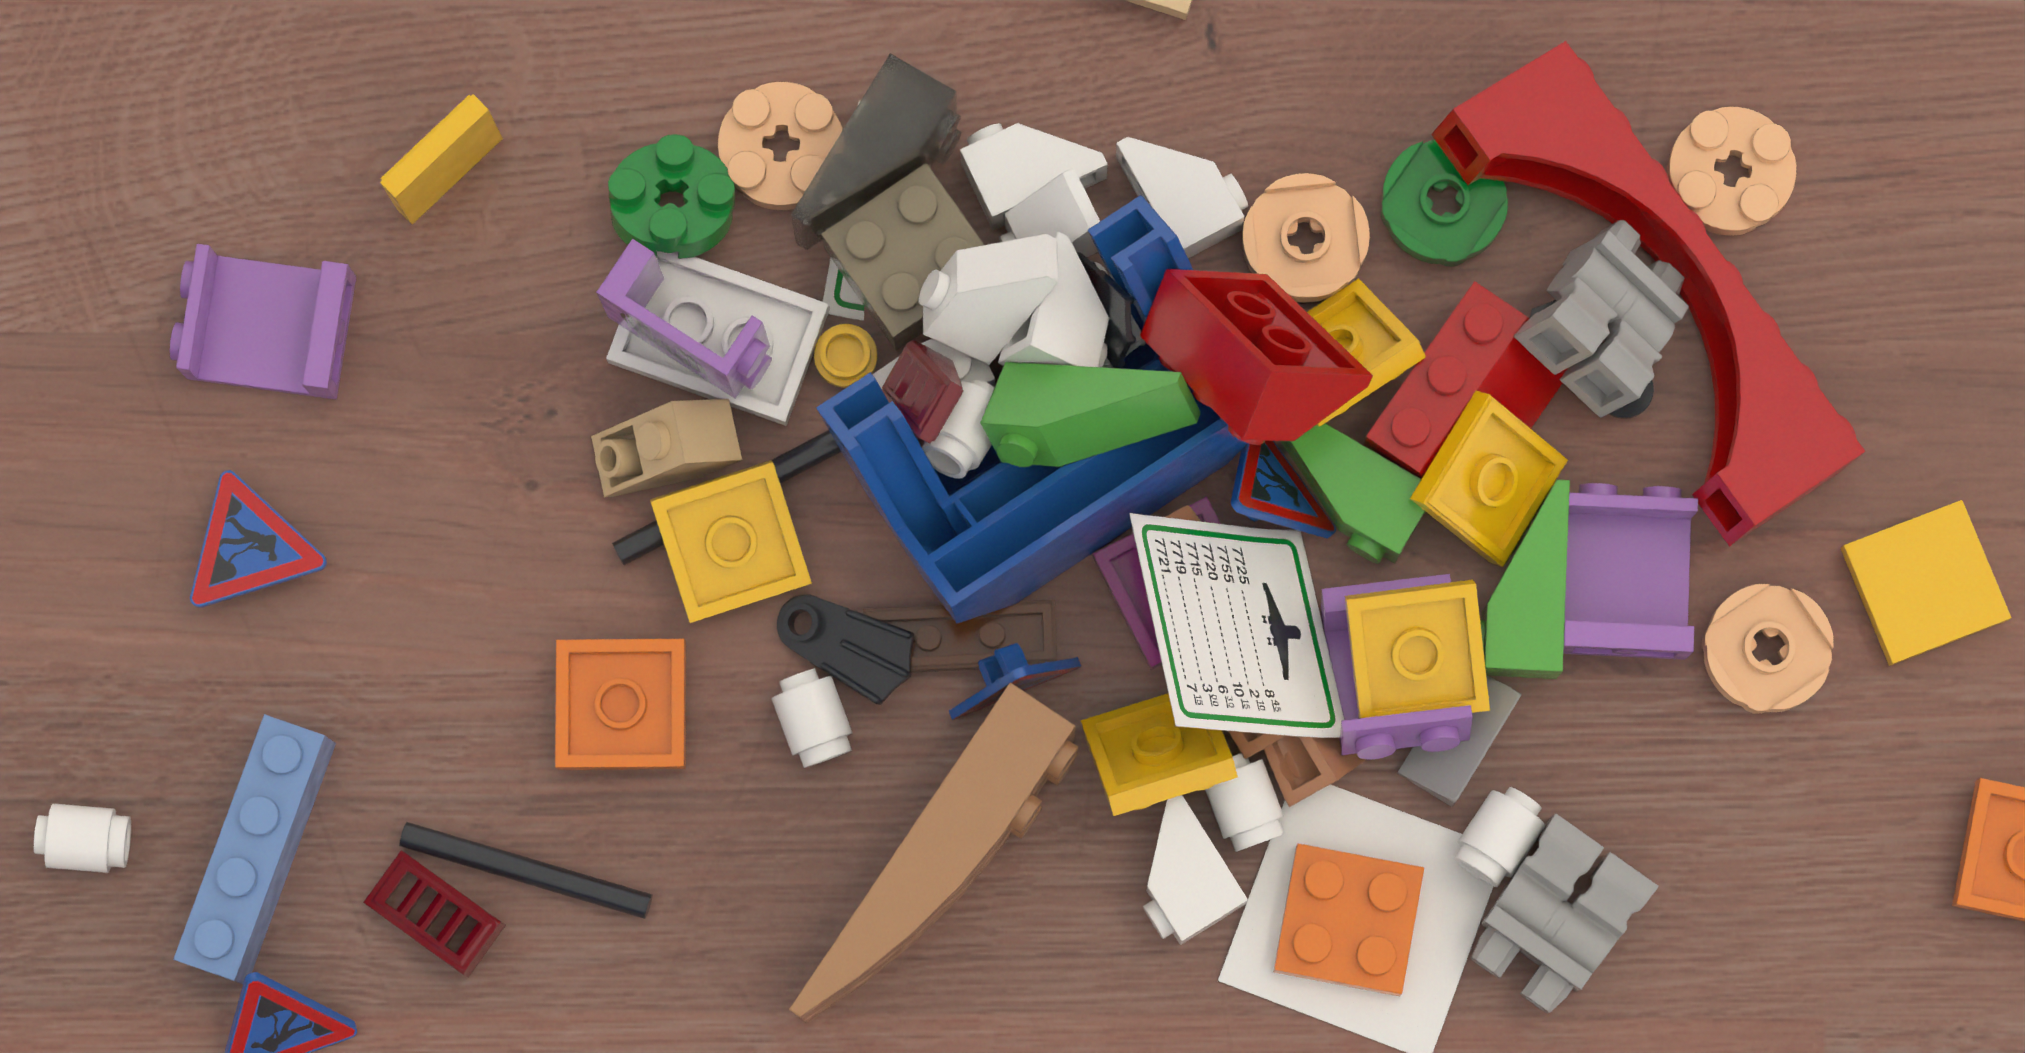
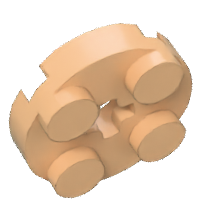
[718,82,845,210]
[1667,107,1796,235]
[1242,173,1370,303]
[1702,584,1833,714]

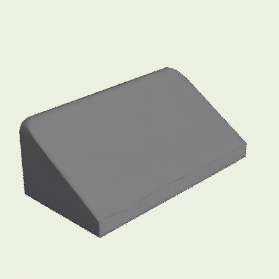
[1397,675,1522,807]

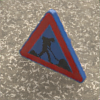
[1231,440,1336,539]
[190,470,327,608]
[949,643,1081,720]
[224,972,357,1053]

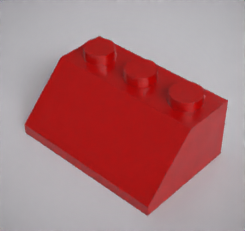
[1140,269,1373,445]
[1363,281,1568,479]

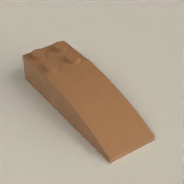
[789,682,1079,1023]

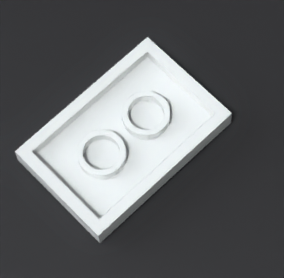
[606,251,830,426]

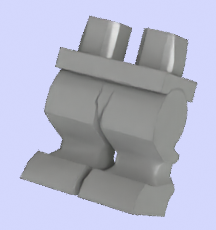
[1514,220,1689,418]
[1471,813,1659,1014]

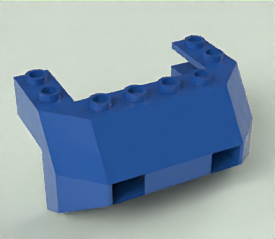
[816,195,1247,623]

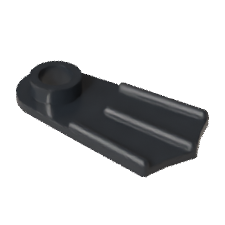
[1077,252,1136,368]
[777,595,914,705]

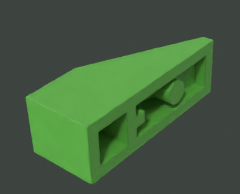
[980,362,1201,467]
[1281,423,1426,564]
[1480,480,1570,679]

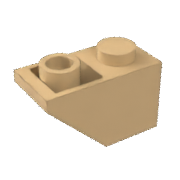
[591,399,742,497]

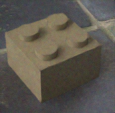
[821,163,984,351]

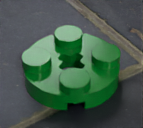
[608,134,735,259]
[1381,140,1508,267]

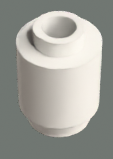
[922,380,995,478]
[771,668,852,768]
[1205,753,1284,852]
[1454,787,1545,887]
[34,803,131,873]

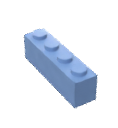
[173,714,336,984]

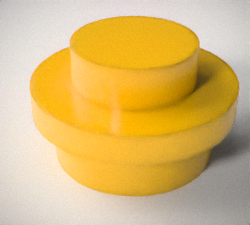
[814,324,878,388]

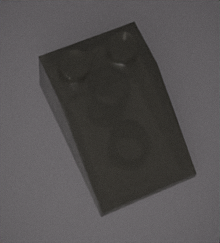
[791,53,962,250]

